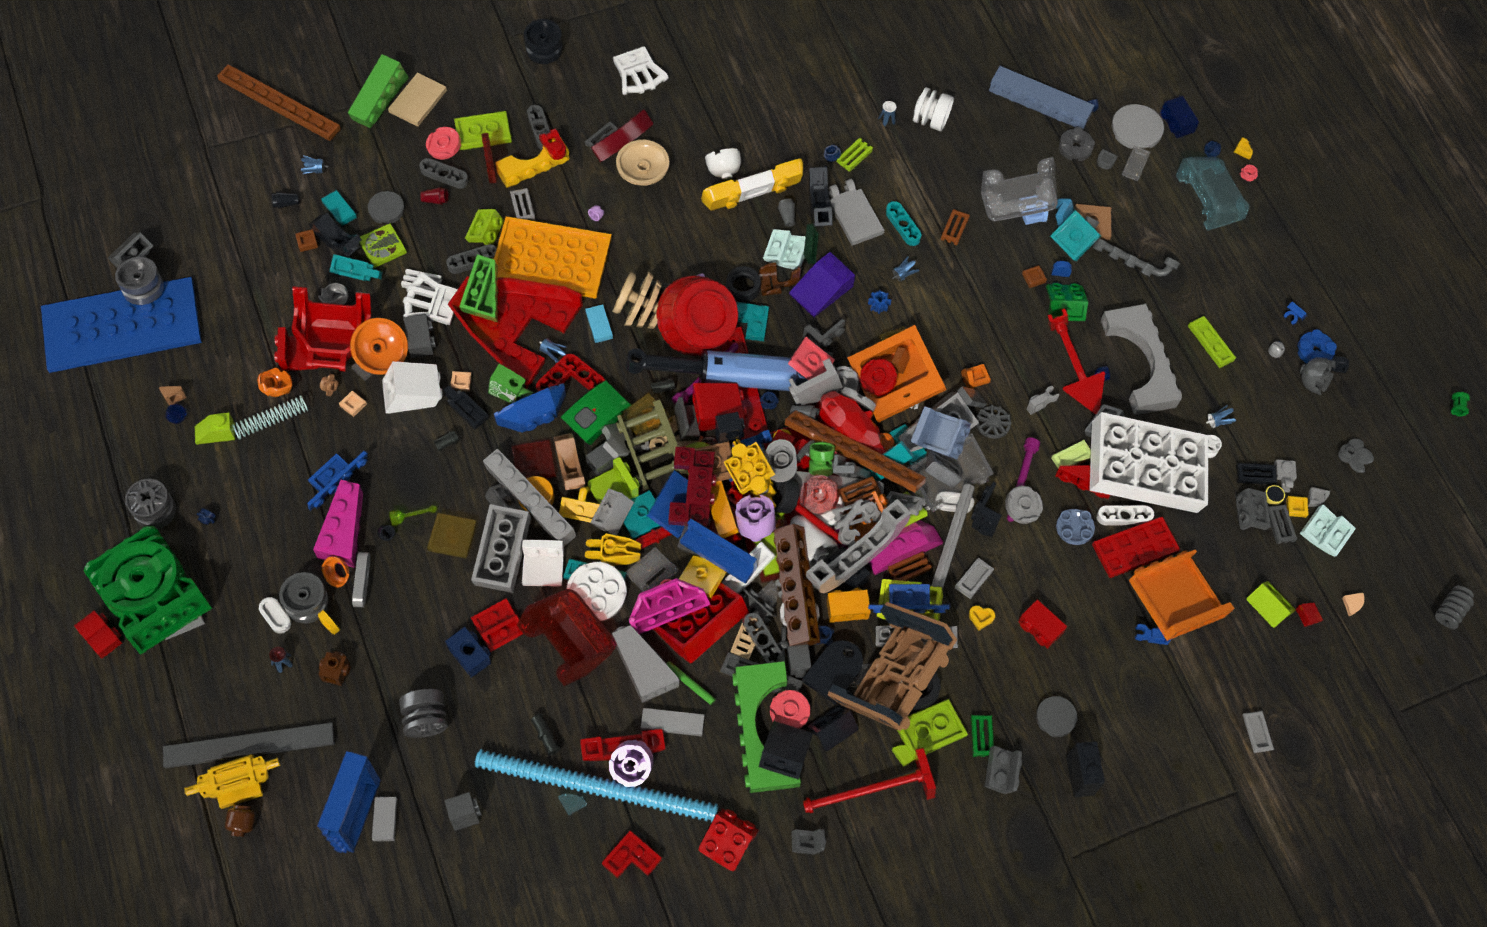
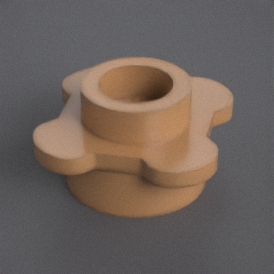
[320,374,339,396]

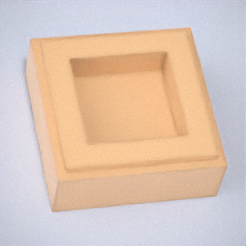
[451,371,472,392]
[339,391,367,417]

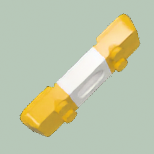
[701,159,803,211]

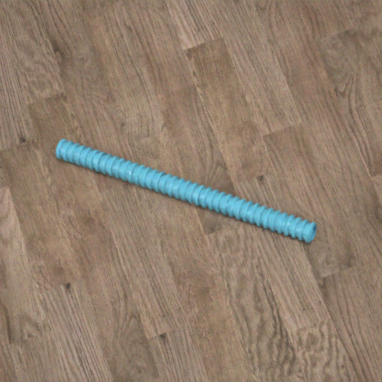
[475,749,718,823]

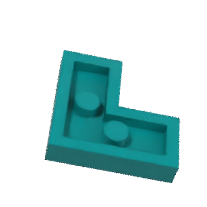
[736,302,769,342]

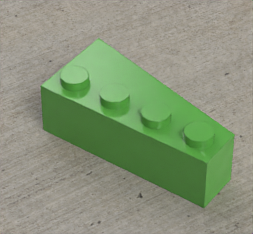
[348,54,409,128]

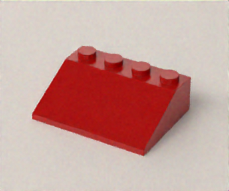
[653,583,749,664]

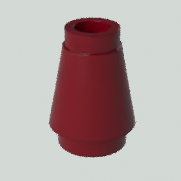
[420,187,448,205]

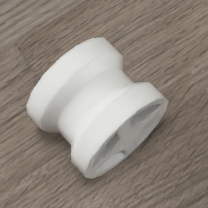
[1208,435,1222,458]

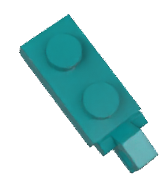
[329,255,383,281]

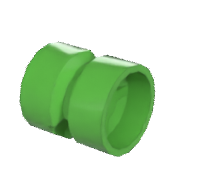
[809,442,835,477]

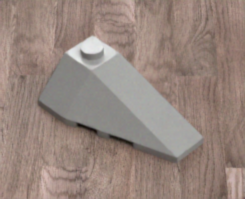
[898,392,979,452]

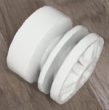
[913,87,954,132]

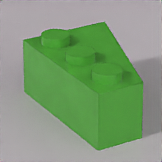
[460,254,498,323]

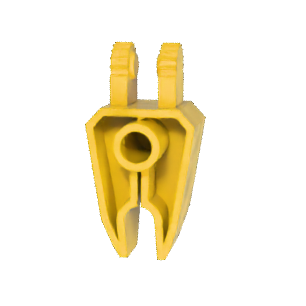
[585,533,641,566]

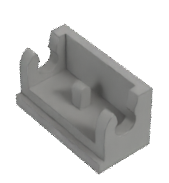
[590,489,634,535]

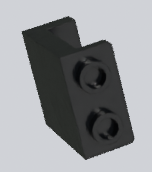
[759,721,813,780]

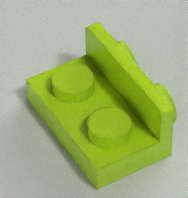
[465,209,504,245]

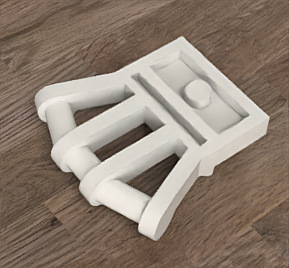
[613,46,668,95]
[403,272,458,325]

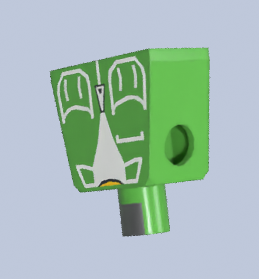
[488,364,533,403]

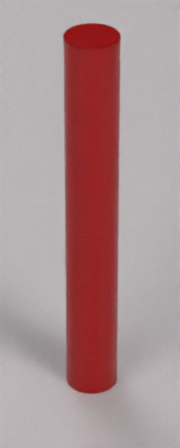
[795,504,842,545]

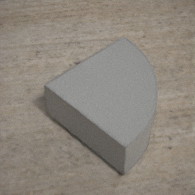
[1308,487,1330,507]

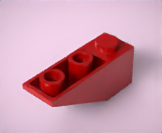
[1055,465,1110,499]

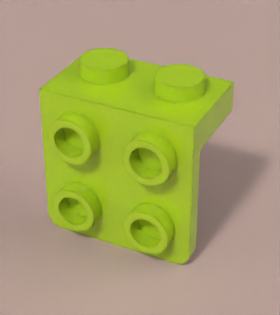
[588,457,640,504]

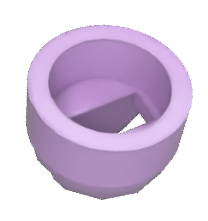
[588,205,604,221]

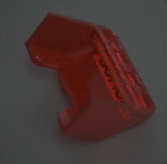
[517,589,617,686]

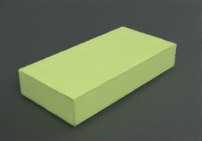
[1051,440,1091,469]

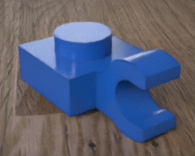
[1135,624,1172,645]

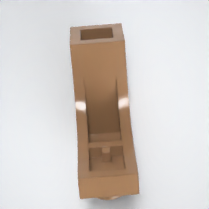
[553,433,585,490]

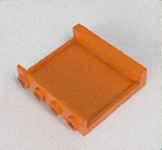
[1129,549,1234,641]

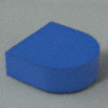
[1051,261,1071,277]

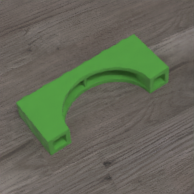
[732,661,801,793]

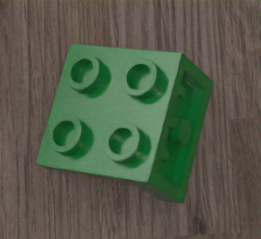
[1046,283,1088,321]

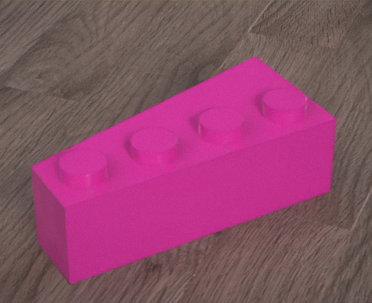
[313,480,363,568]

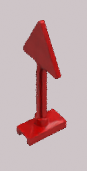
[1048,309,1105,415]

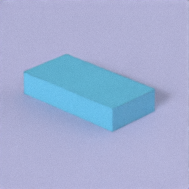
[585,305,613,343]

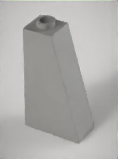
[612,625,679,703]

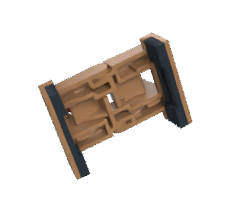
[827,602,957,731]

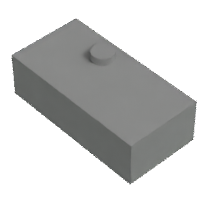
[471,504,531,593]

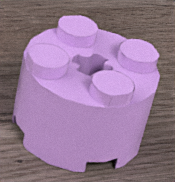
[735,495,776,542]
[609,740,653,786]

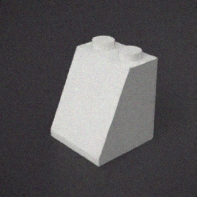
[382,361,443,413]

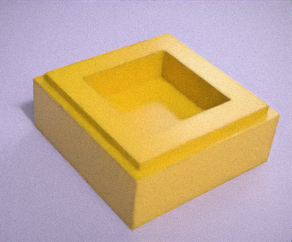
[1286,496,1308,518]

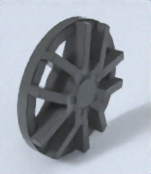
[976,405,1011,439]

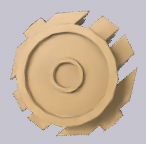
[612,272,664,329]

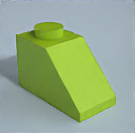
[195,413,235,445]

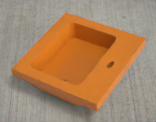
[848,325,947,423]

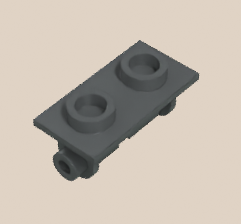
[740,588,777,625]

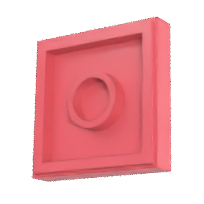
[788,337,835,380]

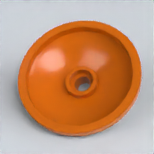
[350,318,408,375]

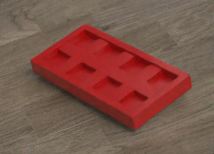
[1092,517,1180,578]

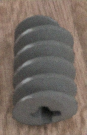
[1435,585,1474,629]

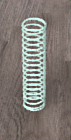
[232,396,308,439]

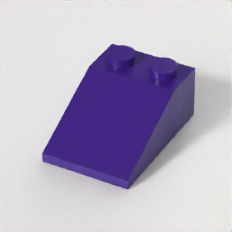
[789,252,855,317]

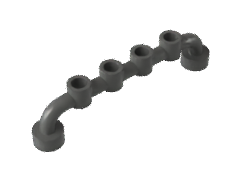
[1085,216,1180,277]

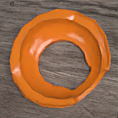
[322,556,349,588]

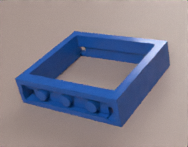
[318,751,381,853]

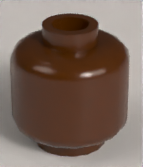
[225,805,255,837]

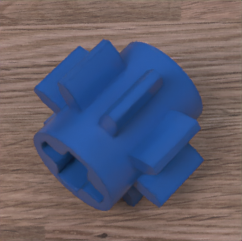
[868,290,891,314]

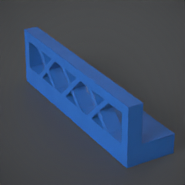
[680,519,757,584]

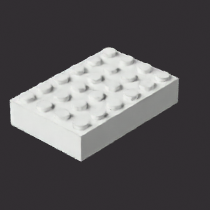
[1090,412,1208,513]

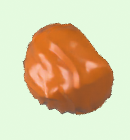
[257,367,292,397]

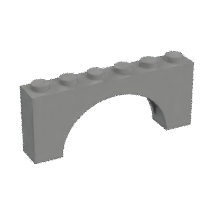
[1101,304,1182,415]

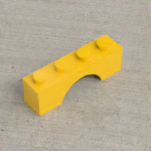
[495,137,569,188]

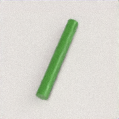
[666,661,716,705]

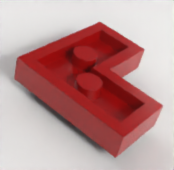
[602,831,662,878]

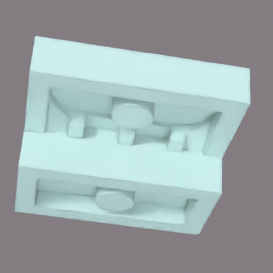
[763,229,810,269]
[1300,505,1356,557]

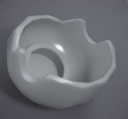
[318,283,348,305]

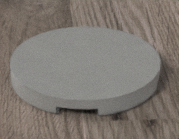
[1111,104,1164,150]

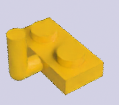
[559,486,600,522]

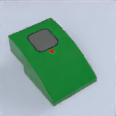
[561,380,632,445]

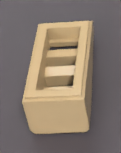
[730,617,762,660]

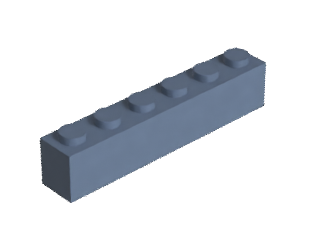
[989,66,1094,130]

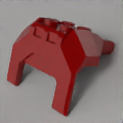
[292,286,371,371]

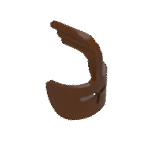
[758,263,801,296]

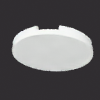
[567,562,627,622]

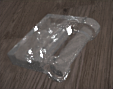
[626,547,679,592]

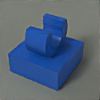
[1284,301,1307,325]

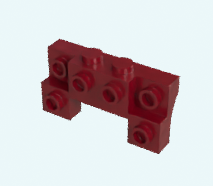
[668,447,717,529]

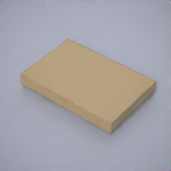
[388,73,447,127]

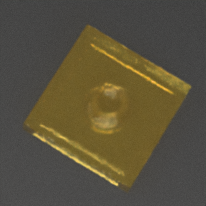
[620,393,673,443]
[427,513,476,558]

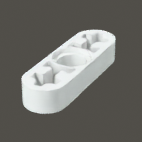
[1097,505,1154,525]

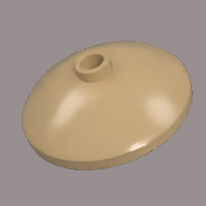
[616,140,669,185]

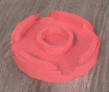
[426,127,461,160]
[770,690,810,729]

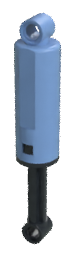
[625,348,808,391]

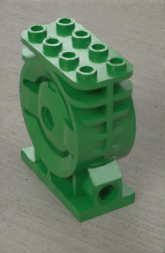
[84,526,212,655]

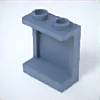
[911,406,971,460]

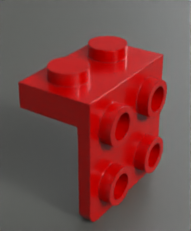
[274,327,320,371]
[699,809,759,871]

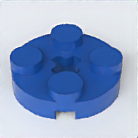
[1297,330,1337,364]

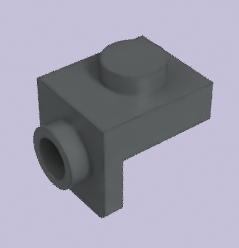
[792,829,826,855]

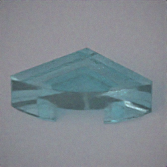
[558,794,587,816]

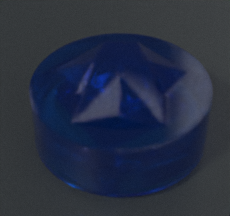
[165,404,186,424]

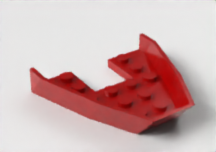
[448,276,583,389]

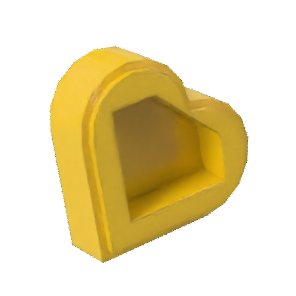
[969,605,995,631]

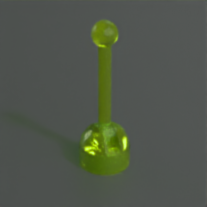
[389,505,437,526]

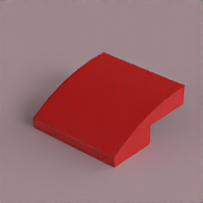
[471,598,526,652]

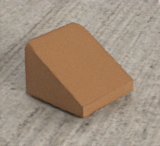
[159,386,186,406]

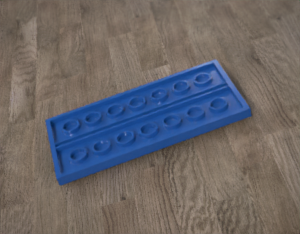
[41,277,202,373]

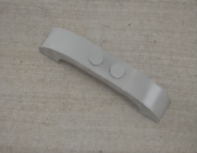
[806,499,911,593]

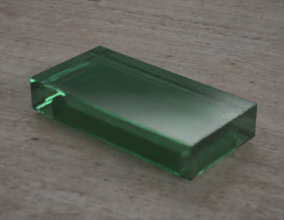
[803,224,819,264]

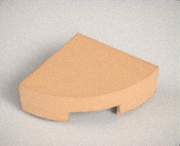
[1342,593,1364,616]

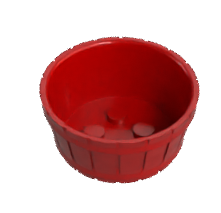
[656,276,738,356]

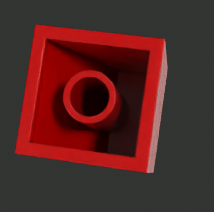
[692,383,747,432]

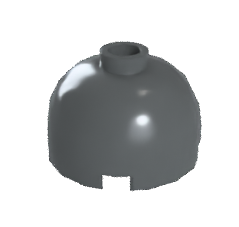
[1300,357,1336,395]

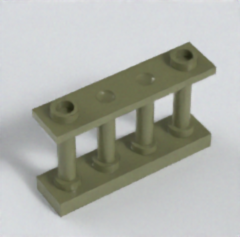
[616,400,688,490]

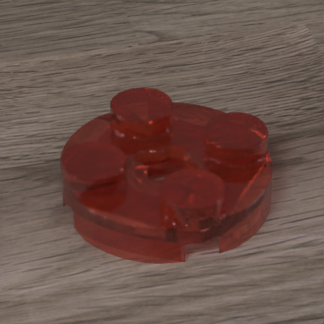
[800,475,839,515]

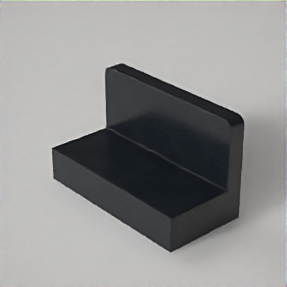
[808,704,859,751]

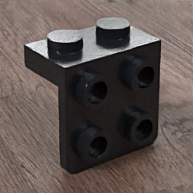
[971,481,1002,537]

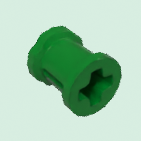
[1451,392,1470,416]

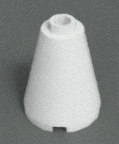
[790,515,839,568]

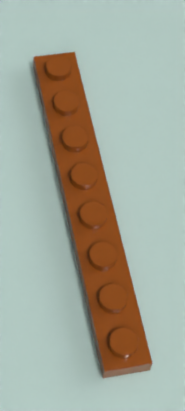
[217,64,341,141]
[784,410,926,493]

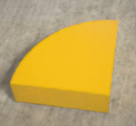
[1234,137,1253,160]
[318,610,340,635]

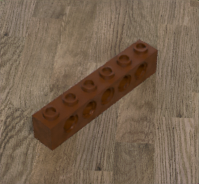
[774,524,821,646]

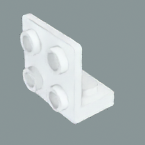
[522,540,564,586]

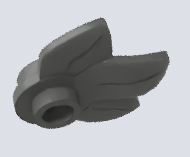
[1338,439,1374,473]

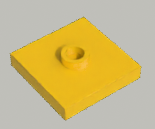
[679,555,727,598]

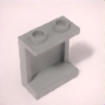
[788,358,843,406]

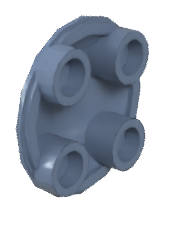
[1056,509,1095,545]

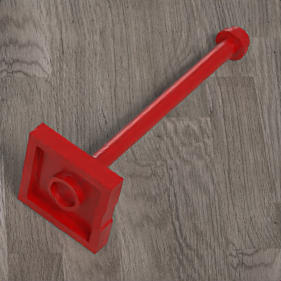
[803,748,936,814]

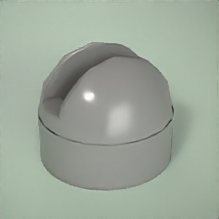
[1268,341,1285,358]

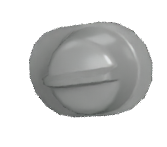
[765,439,797,482]

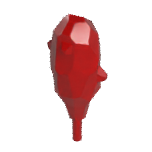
[819,391,902,487]

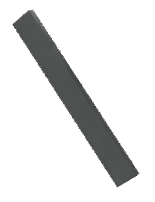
[163,723,334,769]

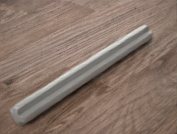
[931,484,975,589]

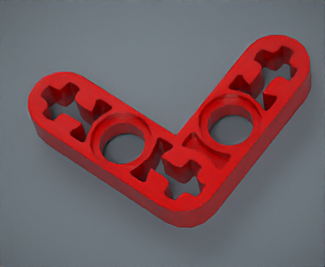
[536,354,605,392]

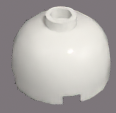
[705,148,741,180]

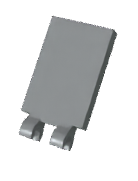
[828,179,884,246]

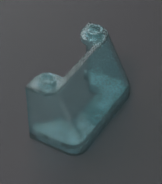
[1176,157,1249,231]

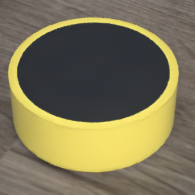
[1265,485,1285,505]

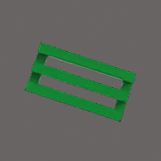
[970,715,994,757]

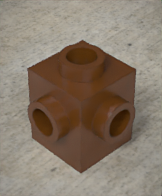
[318,651,351,686]

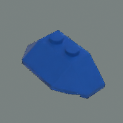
[494,383,566,433]

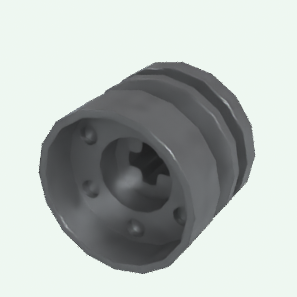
[125,478,176,529]
[399,689,448,738]

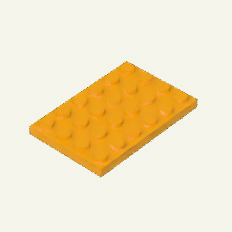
[494,217,612,299]

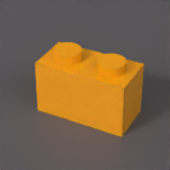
[826,588,871,623]

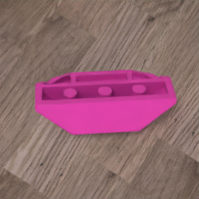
[868,520,943,575]
[629,578,711,634]

